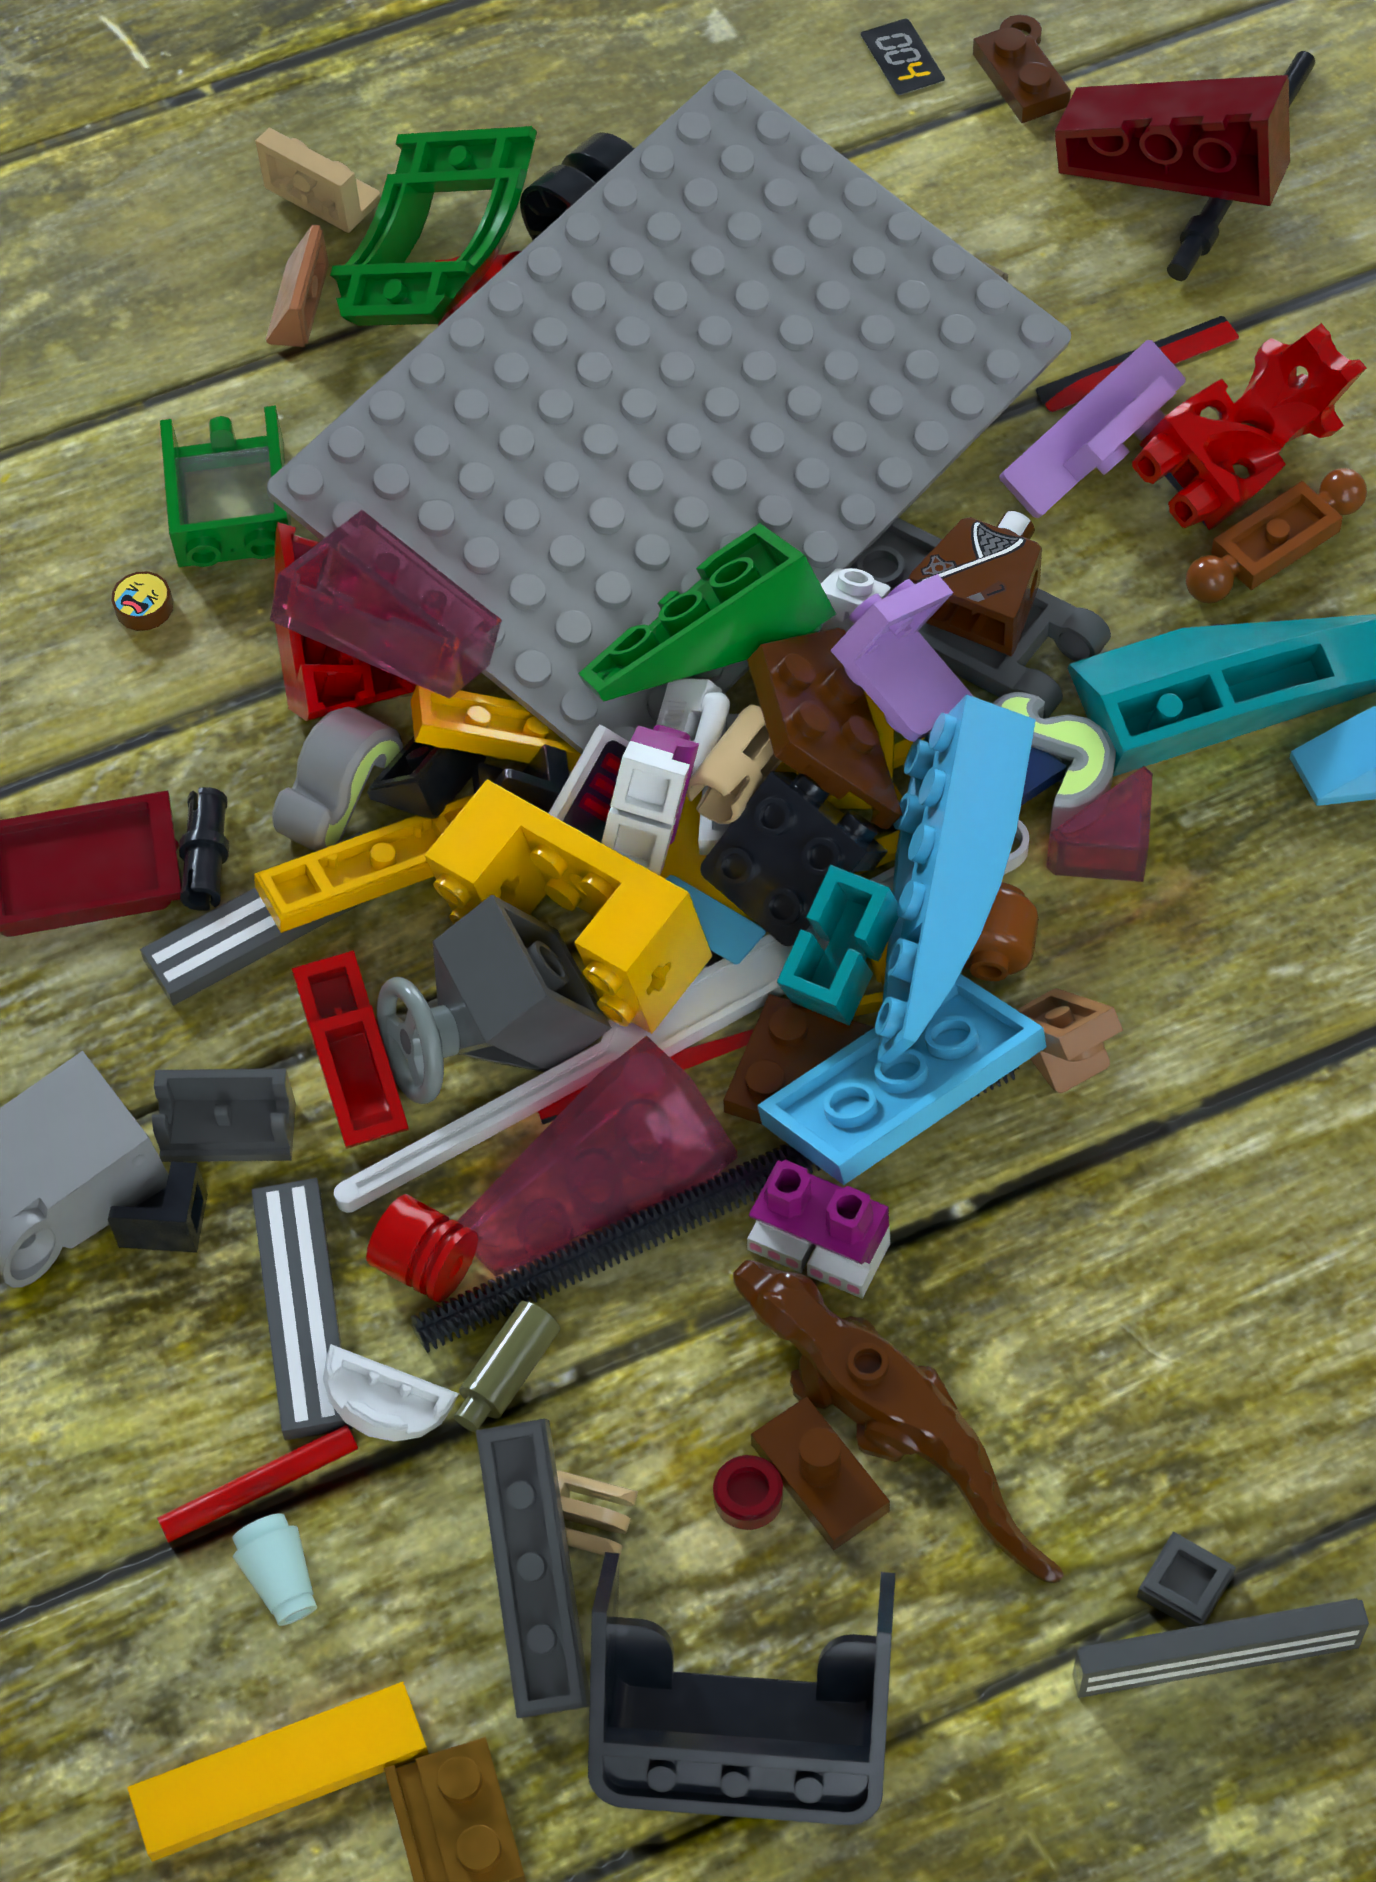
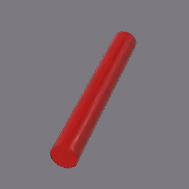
[157,1424,358,1543]

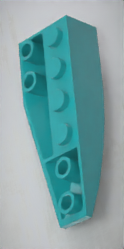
[1067,614,1376,777]

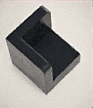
[472,744,569,813]
[108,1161,208,1253]

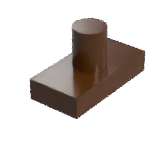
[751,1396,890,1551]

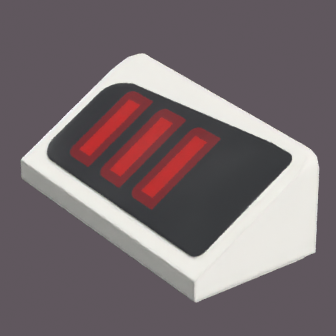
[548,724,629,843]

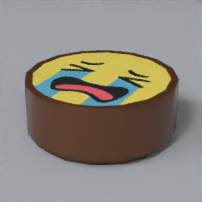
[111,571,173,631]

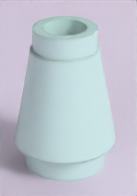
[232,1513,317,1626]

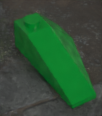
[578,523,836,702]

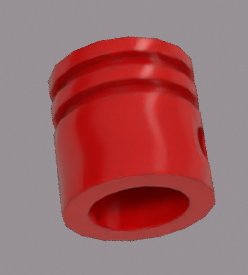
[366,1194,478,1303]

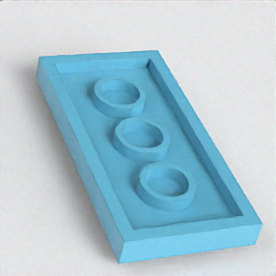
[757,974,1047,1185]

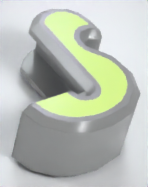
[992,692,1116,836]
[272,707,403,852]

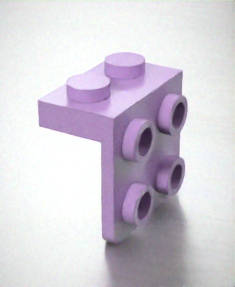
[831,574,974,742]

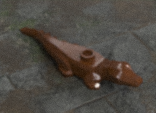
[733,1260,1064,1583]

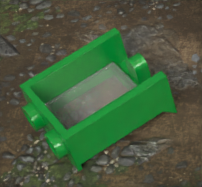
[160,405,291,567]

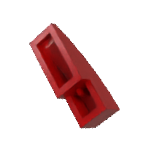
[292,950,409,1149]

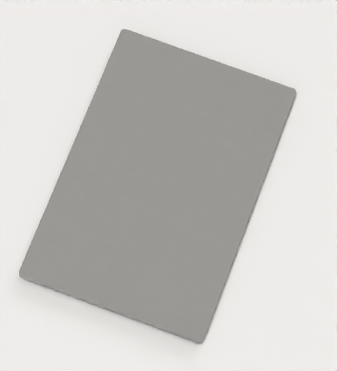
[267,70,1071,754]

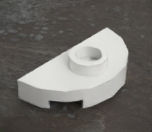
[323,1344,459,1442]

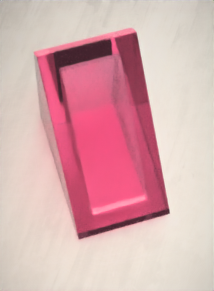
[1046,766,1153,882]

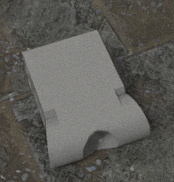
[0,1051,168,1288]

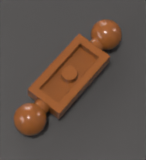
[1186,468,1367,603]

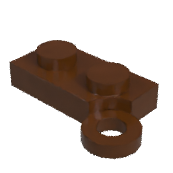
[973,15,1071,124]

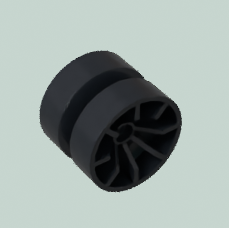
[520,132,635,240]

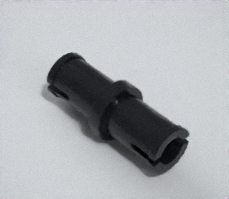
[179,787,229,911]

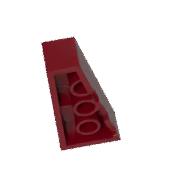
[1055,75,1290,206]

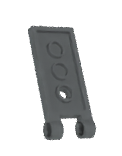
[850,518,1111,719]

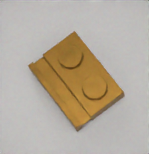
[384,1737,526,1882]

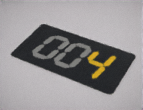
[861,18,945,95]

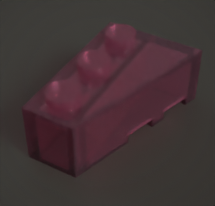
[270,510,502,699]

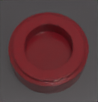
[713,1455,783,1530]

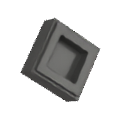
[1137,1531,1236,1628]

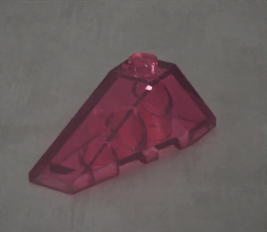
[457,1035,738,1277]

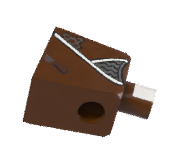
[908,511,1042,657]

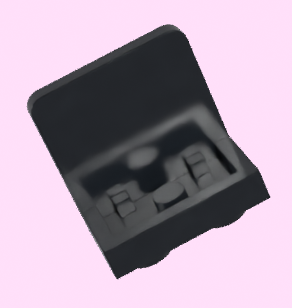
[700,771,888,946]

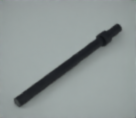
[1167,51,1316,281]

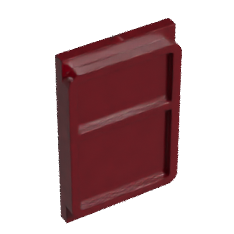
[0,790,182,937]

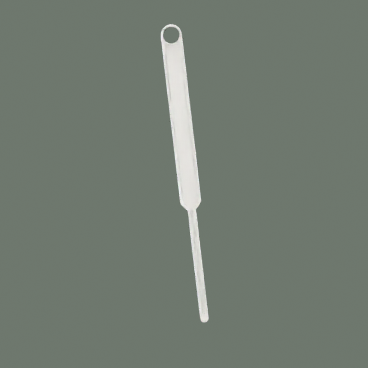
[334,819,1029,1213]

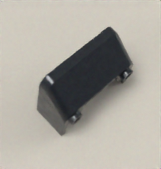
[588,1552,896,1825]

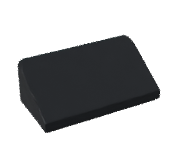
[366,736,486,819]

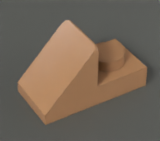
[1016,988,1123,1093]

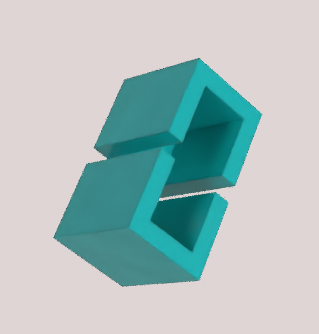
[777,865,899,1026]

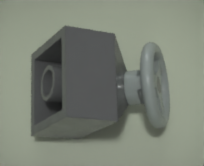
[377,895,612,1104]

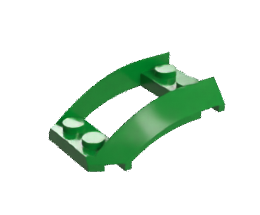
[330,126,537,326]

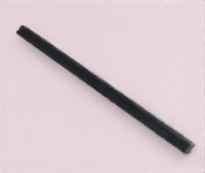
[411,1066,1019,1353]

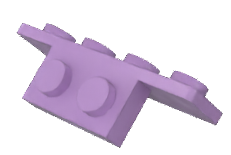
[999,340,1186,518]

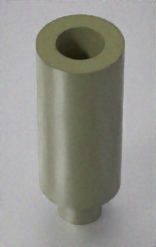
[454,1301,560,1432]

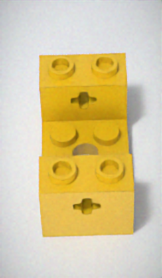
[424,779,712,1034]

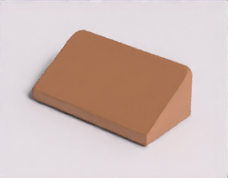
[266,225,329,347]

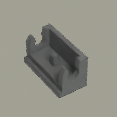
[152,1068,296,1162]

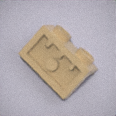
[255,127,380,233]

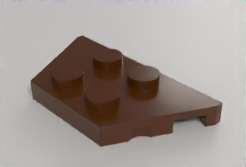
[747,628,903,829]

